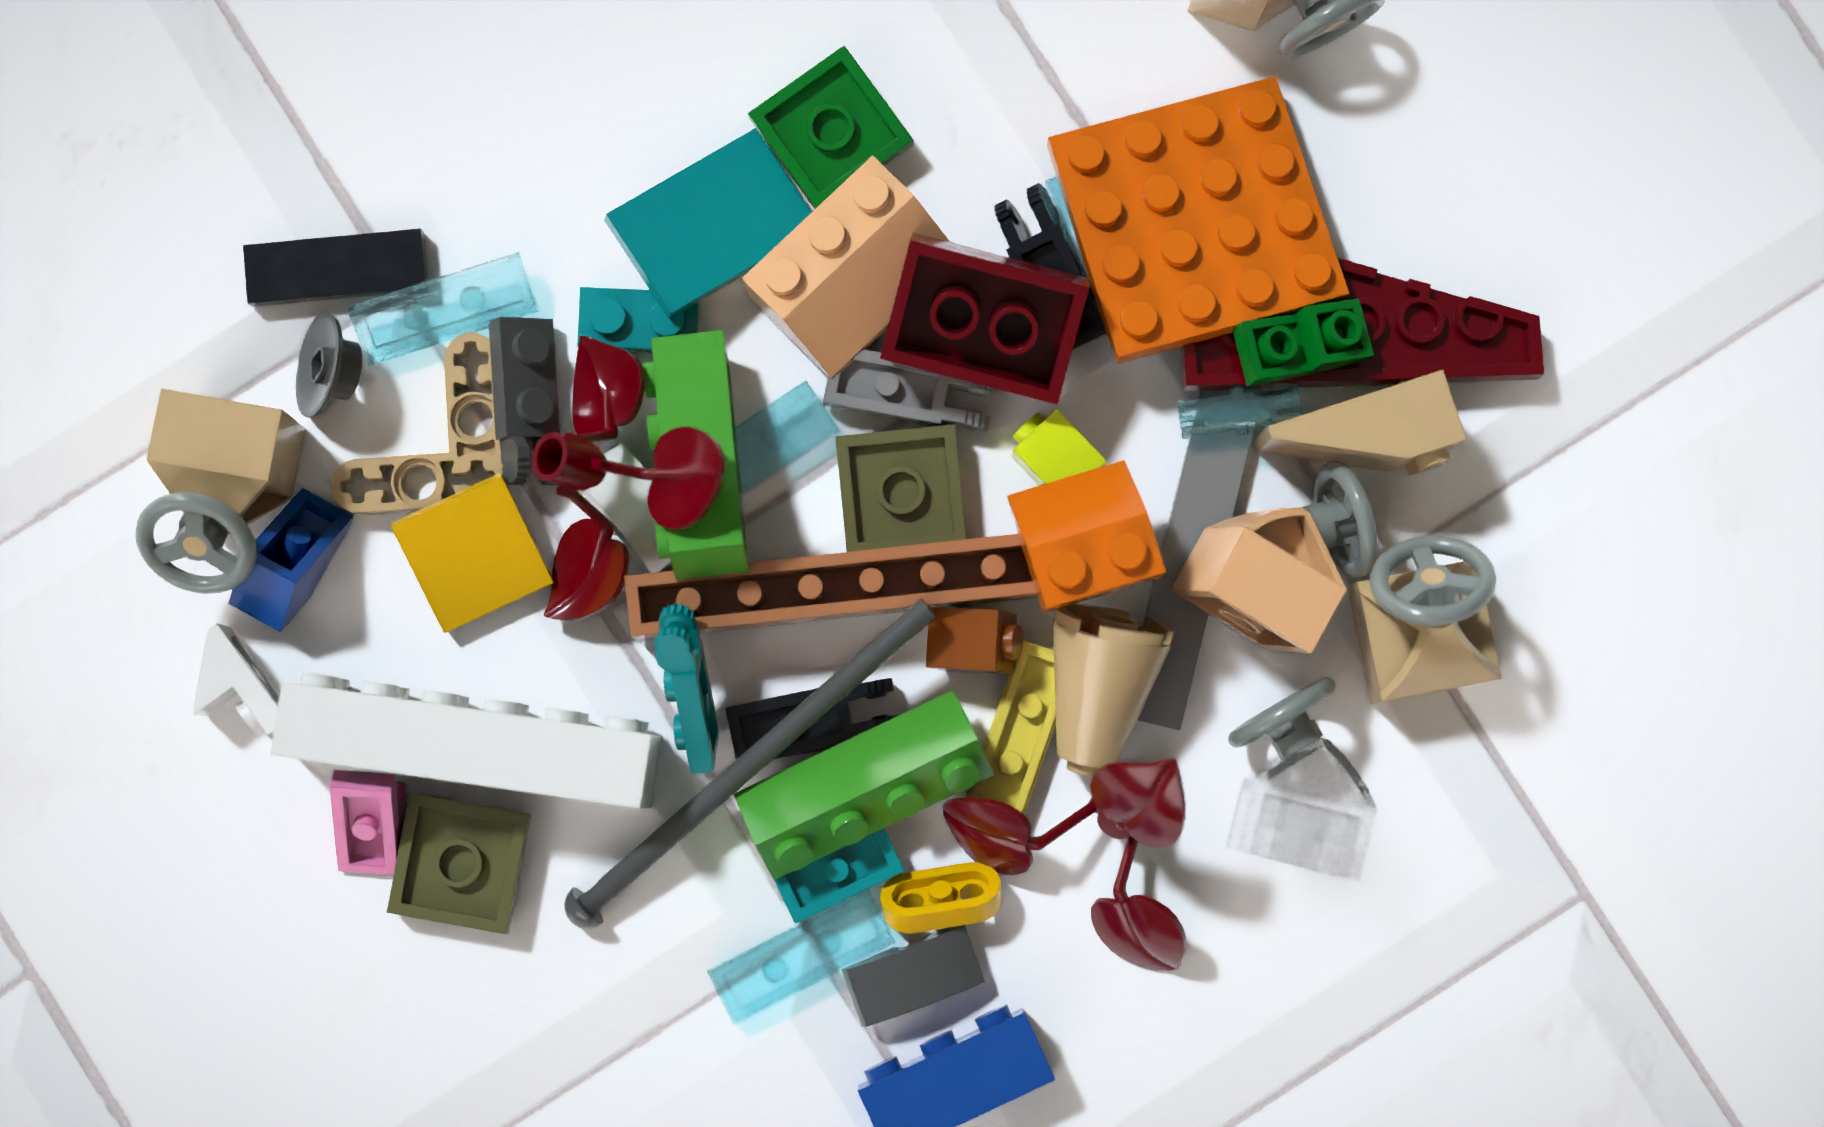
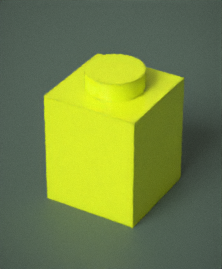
[1011,409,1107,486]

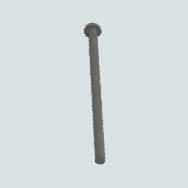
[564,598,937,929]

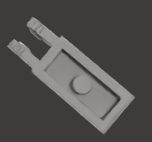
[823,349,996,432]

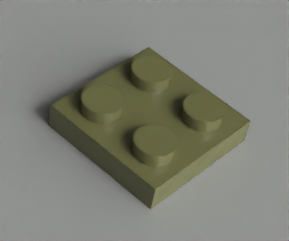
[835,424,966,552]
[386,793,532,934]

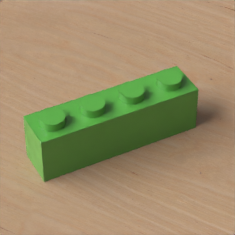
[642,330,749,580]
[734,690,994,880]

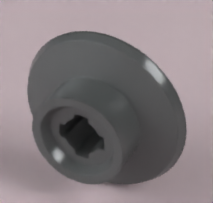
[295,311,362,418]

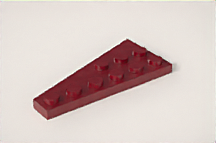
[1180,257,1544,391]

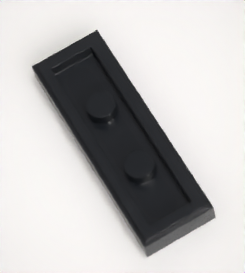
[243,228,429,307]

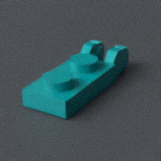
[654,603,720,774]

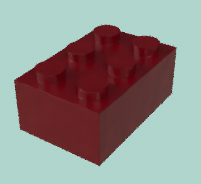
[880,232,1090,405]

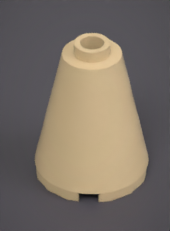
[1053,603,1175,776]

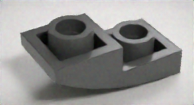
[841,925,985,1027]

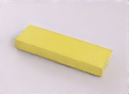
[966,640,1056,815]

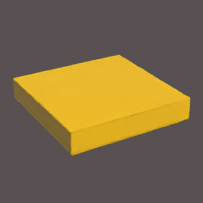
[391,472,554,633]

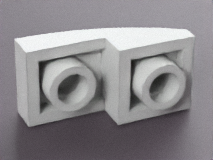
[581,442,671,574]

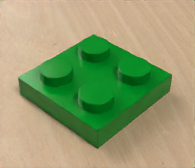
[747,45,914,209]

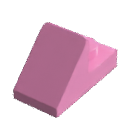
[329,769,407,876]

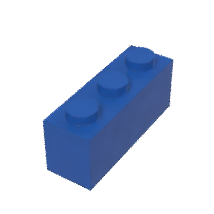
[857,1004,1056,1127]

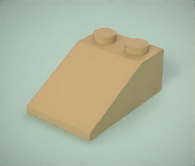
[1253,370,1467,477]

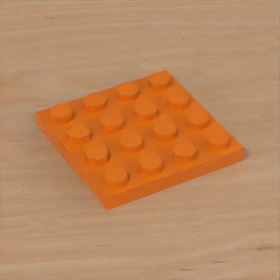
[1047,76,1350,365]

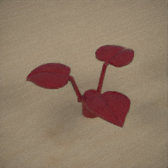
[532,336,725,621]
[942,758,1187,971]

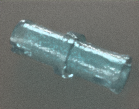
[1177,383,1302,439]

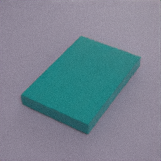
[604,128,812,319]

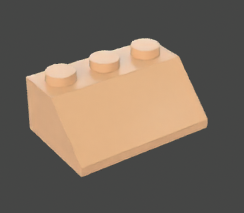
[741,155,950,378]

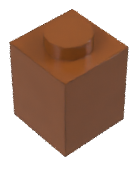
[925,607,1023,674]

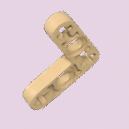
[331,332,508,515]

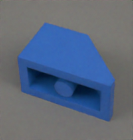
[228,488,354,632]

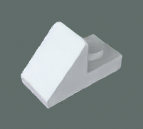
[192,623,279,736]

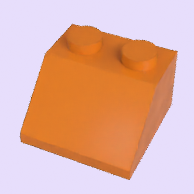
[1007,460,1166,613]

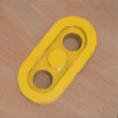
[880,862,1003,933]

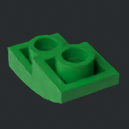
[1232,299,1374,386]

